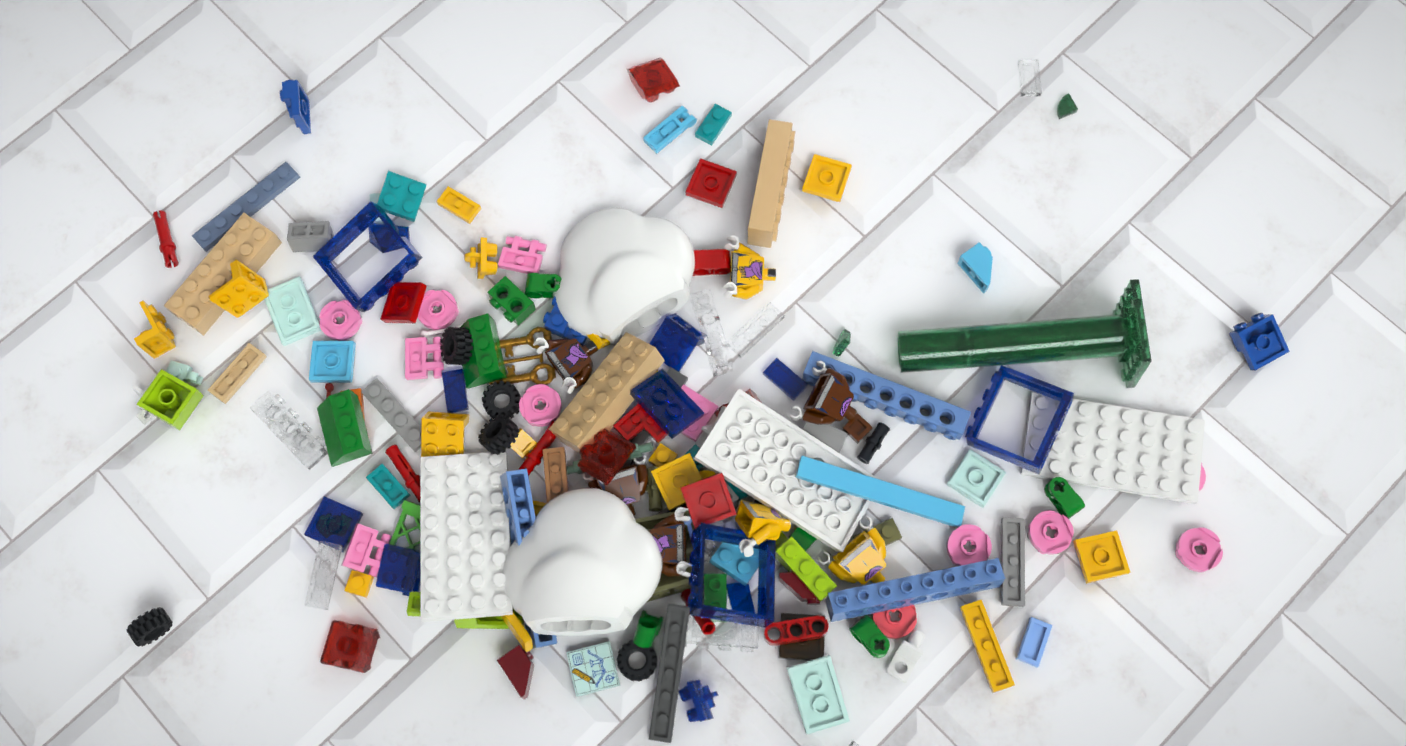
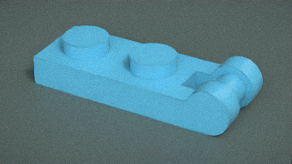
[643,106,697,154]

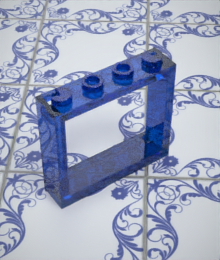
[313,201,423,312]
[965,365,1074,475]
[688,523,776,628]

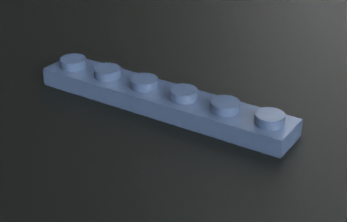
[192,162,300,252]

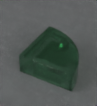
[1057,93,1078,119]
[832,329,851,357]

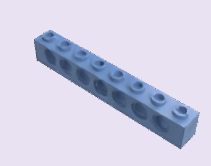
[802,351,971,440]
[500,469,558,649]
[825,558,1005,622]

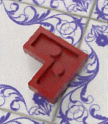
[613,398,673,443]

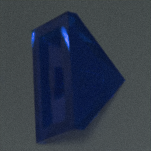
[368,223,410,253]

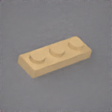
[207,343,267,404]

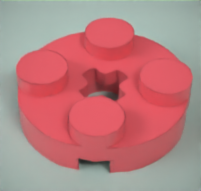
[872,605,917,639]

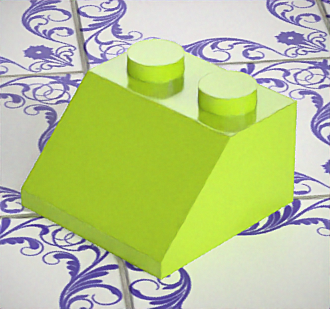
[137,369,204,431]

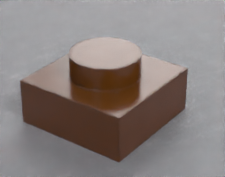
[842,413,873,444]

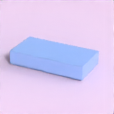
[1016,617,1052,668]

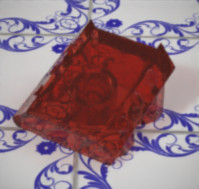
[627,57,680,102]
[577,428,636,486]
[320,620,380,673]

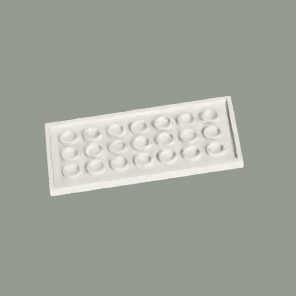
[694,388,880,552]
[1021,392,1205,504]
[420,452,513,622]

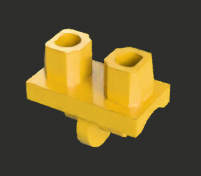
[464,237,497,279]

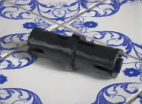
[857,422,890,464]

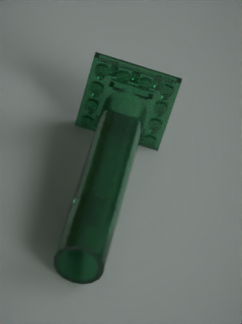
[897,279,1152,388]

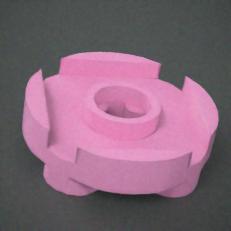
[418,290,459,330]
[319,300,362,341]
[519,384,562,427]
[1028,510,1074,555]
[947,524,992,566]
[1175,527,1223,572]

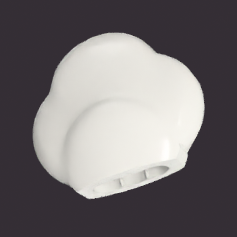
[553,208,695,345]
[503,488,662,636]

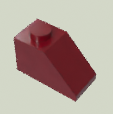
[779,572,825,605]
[497,645,534,699]

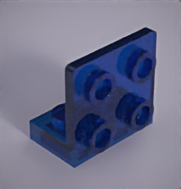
[649,314,708,372]
[376,544,421,596]

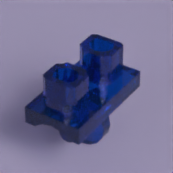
[679,680,719,722]

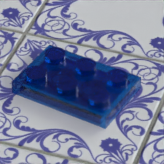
[630,368,704,439]

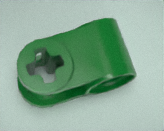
[525,273,562,299]
[1044,477,1085,519]
[633,610,664,648]
[849,615,890,658]

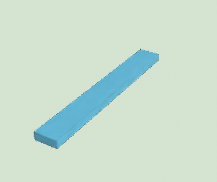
[795,456,965,528]

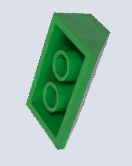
[460,313,507,389]
[317,389,373,467]

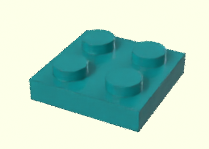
[375,171,427,222]

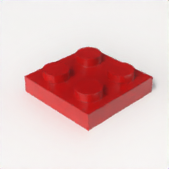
[685,158,737,208]
[380,282,427,324]
[680,472,737,529]

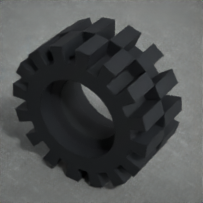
[440,327,473,365]
[482,381,521,419]
[478,414,519,455]
[126,607,173,647]
[617,640,658,682]

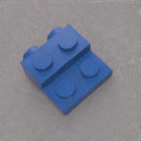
[280,80,311,134]
[543,297,588,346]
[1229,313,1290,370]

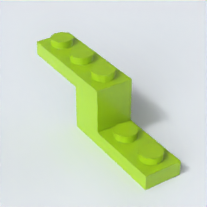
[762,531,837,602]
[406,592,524,629]

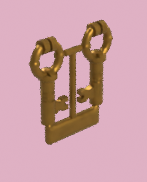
[489,327,556,385]

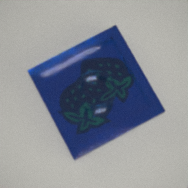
[304,496,363,553]

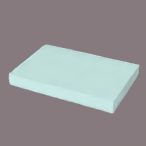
[264,276,321,346]
[787,655,850,734]

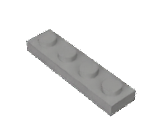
[361,379,421,452]
[1001,517,1025,607]

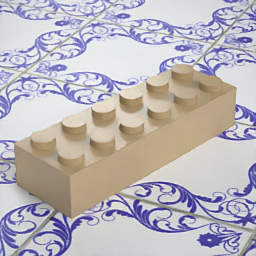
[747,119,796,248]
[164,213,282,336]
[549,332,665,458]

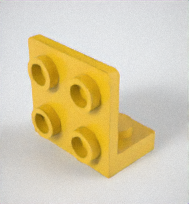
[209,260,269,318]
[134,300,176,359]
[421,411,469,457]

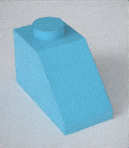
[957,242,993,294]

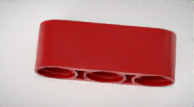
[693,249,731,276]
[764,616,828,646]

